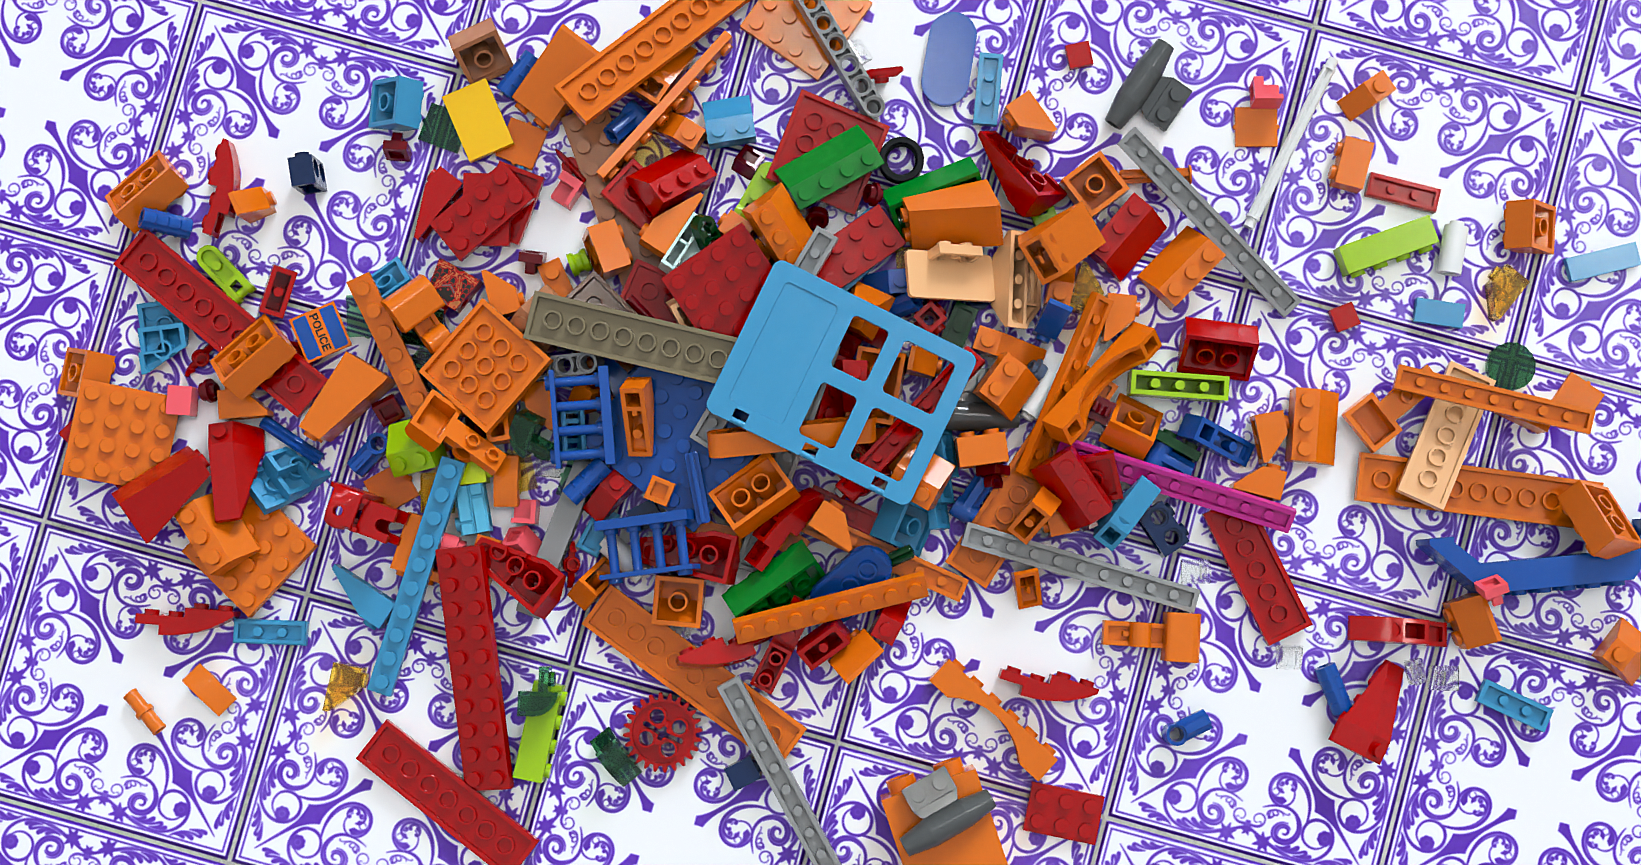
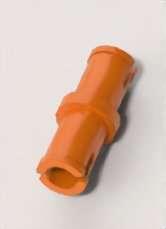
[123,688,166,736]

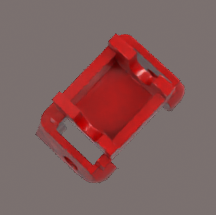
[324,481,411,546]

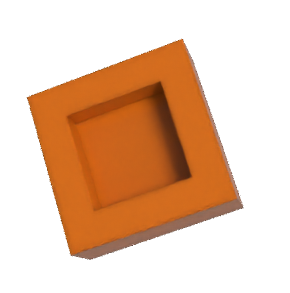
[643,475,677,507]

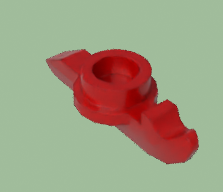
[859,66,904,84]
[555,149,586,183]
[184,344,214,377]
[562,541,580,588]

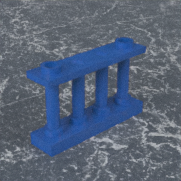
[544,365,617,469]
[594,509,701,585]

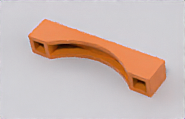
[1041,321,1162,446]
[928,658,1058,781]

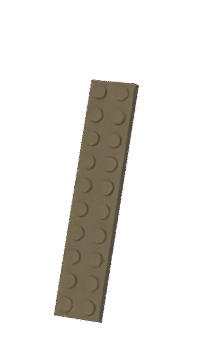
[523,290,737,384]

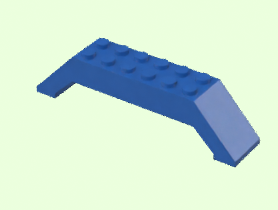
[1415,518,1641,596]

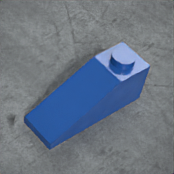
[1032,298,1073,344]
[1176,413,1255,467]

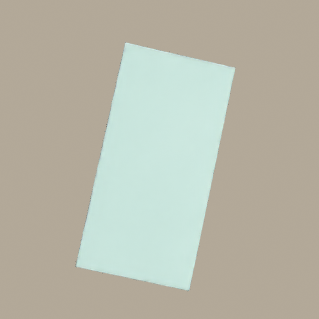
[658,212,711,274]

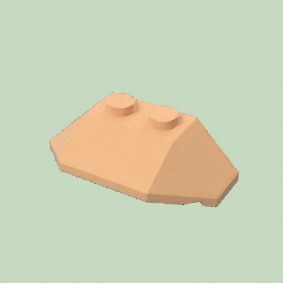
[991,230,1041,329]

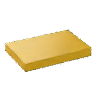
[442,78,515,163]

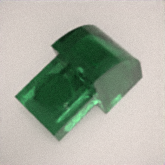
[509,409,554,461]
[517,666,561,717]
[590,727,643,787]

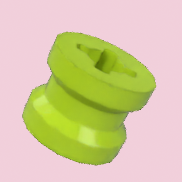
[566,248,593,277]

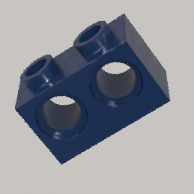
[287,152,327,195]
[1138,501,1189,558]

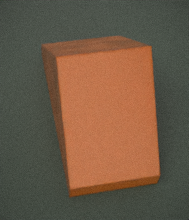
[1011,567,1043,610]

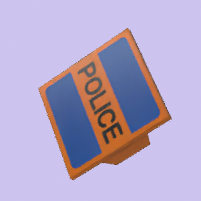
[289,301,352,363]

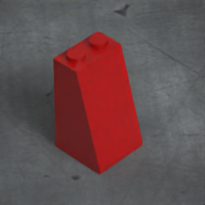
[111,446,211,544]

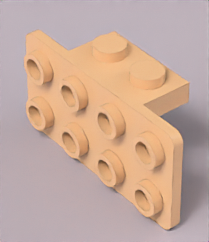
[904,241,995,303]

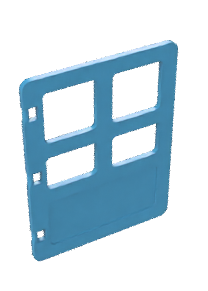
[706,260,976,505]

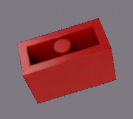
[258,264,298,319]
[796,619,851,671]

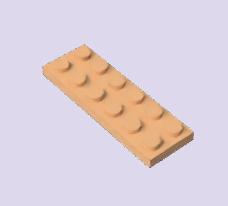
[1395,361,1496,512]

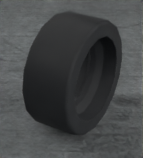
[880,136,924,184]

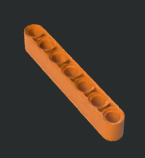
[707,415,877,458]

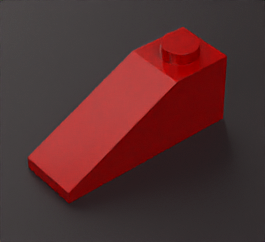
[414,166,463,244]

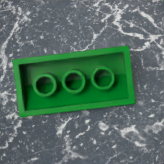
[774,125,884,212]
[883,156,982,239]
[721,540,826,618]

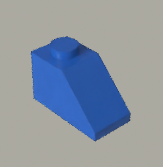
[863,268,907,297]

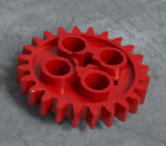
[623,692,703,773]

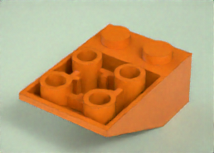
[630,46,698,108]
[1018,201,1106,285]

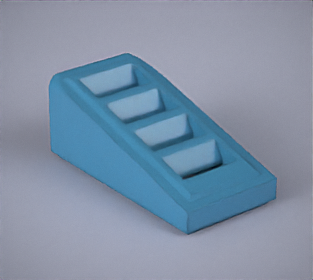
[559,410,586,451]

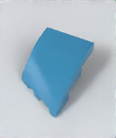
[136,301,189,375]
[249,447,331,515]

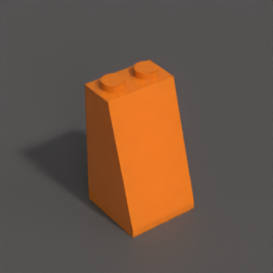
[512,24,599,131]
[900,179,1003,250]
[299,351,396,443]

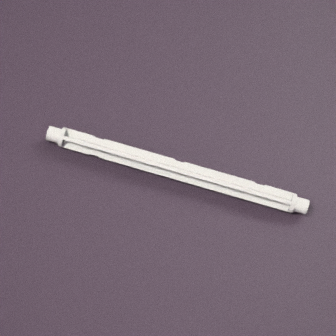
[1243,57,1339,230]

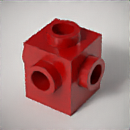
[912,301,947,336]

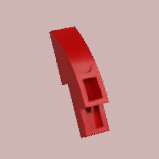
[202,138,241,239]
[744,487,825,572]
[750,595,805,695]
[135,603,241,635]
[1347,615,1447,648]
[676,636,773,669]
[998,665,1099,701]

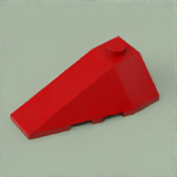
[978,131,1067,217]
[208,421,265,523]
[640,531,740,585]
[475,537,566,620]
[1328,659,1404,765]

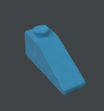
[332,564,395,630]

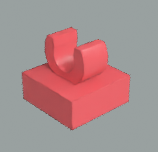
[1474,574,1510,607]

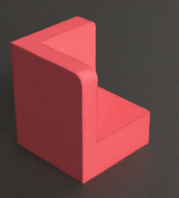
[1249,76,1284,109]
[551,170,586,211]
[166,385,199,417]
[511,499,540,525]
[502,525,542,557]

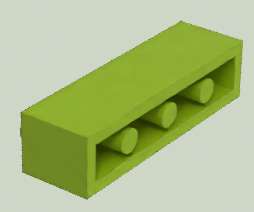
[1333,215,1440,279]
[1126,369,1230,403]
[513,679,568,784]

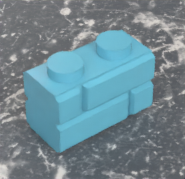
[453,483,493,536]

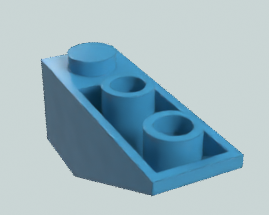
[1093,475,1161,551]

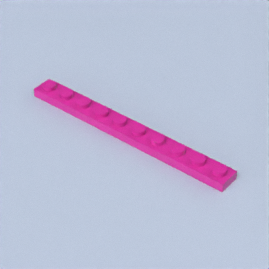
[1055,440,1297,533]

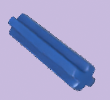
[259,416,324,464]
[684,451,711,524]

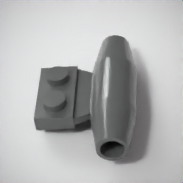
[1105,39,1192,132]
[945,368,1020,431]
[899,766,996,857]

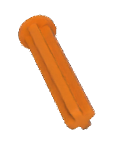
[1119,165,1192,184]

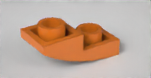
[493,455,521,507]
[182,663,237,716]

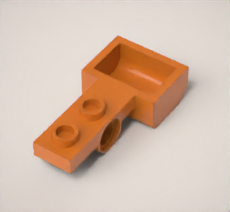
[381,274,451,356]
[1341,364,1433,453]
[405,389,507,476]
[1101,612,1202,663]

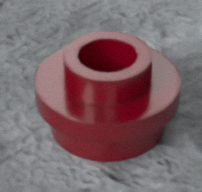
[863,182,883,207]
[198,379,220,403]

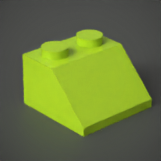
[386,419,448,478]

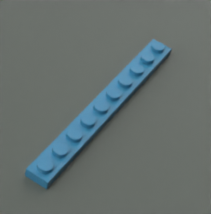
[367,456,467,697]

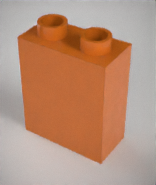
[880,756,1008,865]

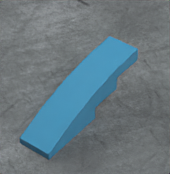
[928,429,959,530]

